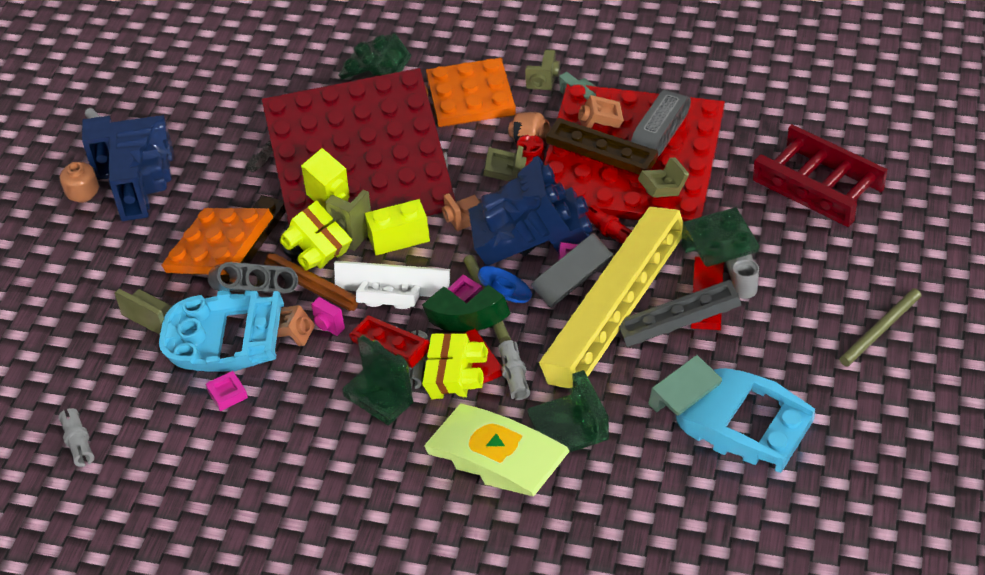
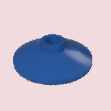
[478,266,532,303]

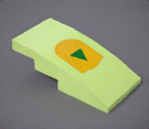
[424,403,569,497]

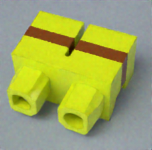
[280,200,352,271]
[422,334,488,399]

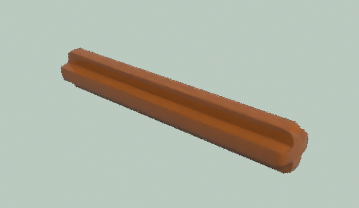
[264,253,359,311]

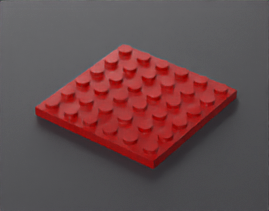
[544,84,725,228]

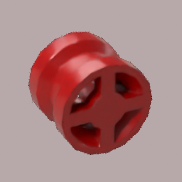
[517,135,544,166]

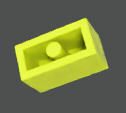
[301,148,350,211]
[365,199,430,256]

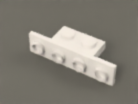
[334,261,450,309]

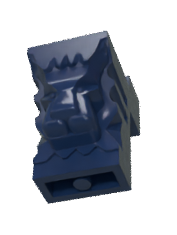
[82,115,175,221]
[468,156,593,266]

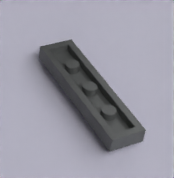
[619,280,742,347]

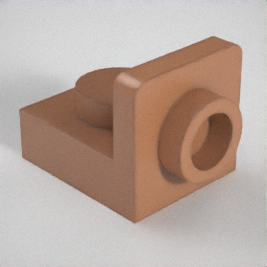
[578,95,624,128]
[442,193,480,231]
[277,305,315,346]

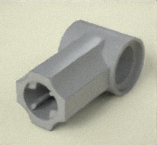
[723,240,759,299]

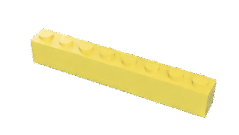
[539,207,686,390]

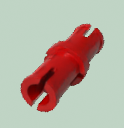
[585,204,632,244]

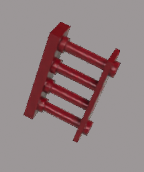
[753,124,888,228]

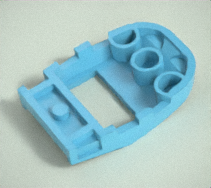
[159,291,284,372]
[676,368,815,473]

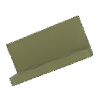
[326,190,371,251]
[114,289,172,335]

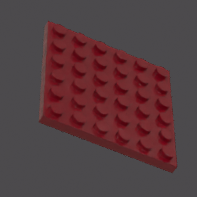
[262,68,456,225]

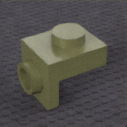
[525,50,560,90]
[483,145,527,181]
[638,158,689,198]

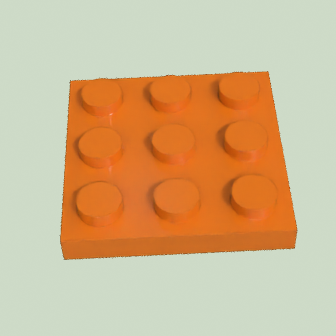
[426,58,516,127]
[161,208,273,275]

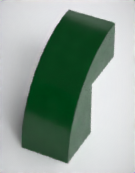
[422,284,511,333]

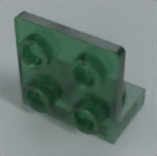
[338,32,412,80]
[681,207,760,267]
[342,335,413,426]
[527,370,609,453]

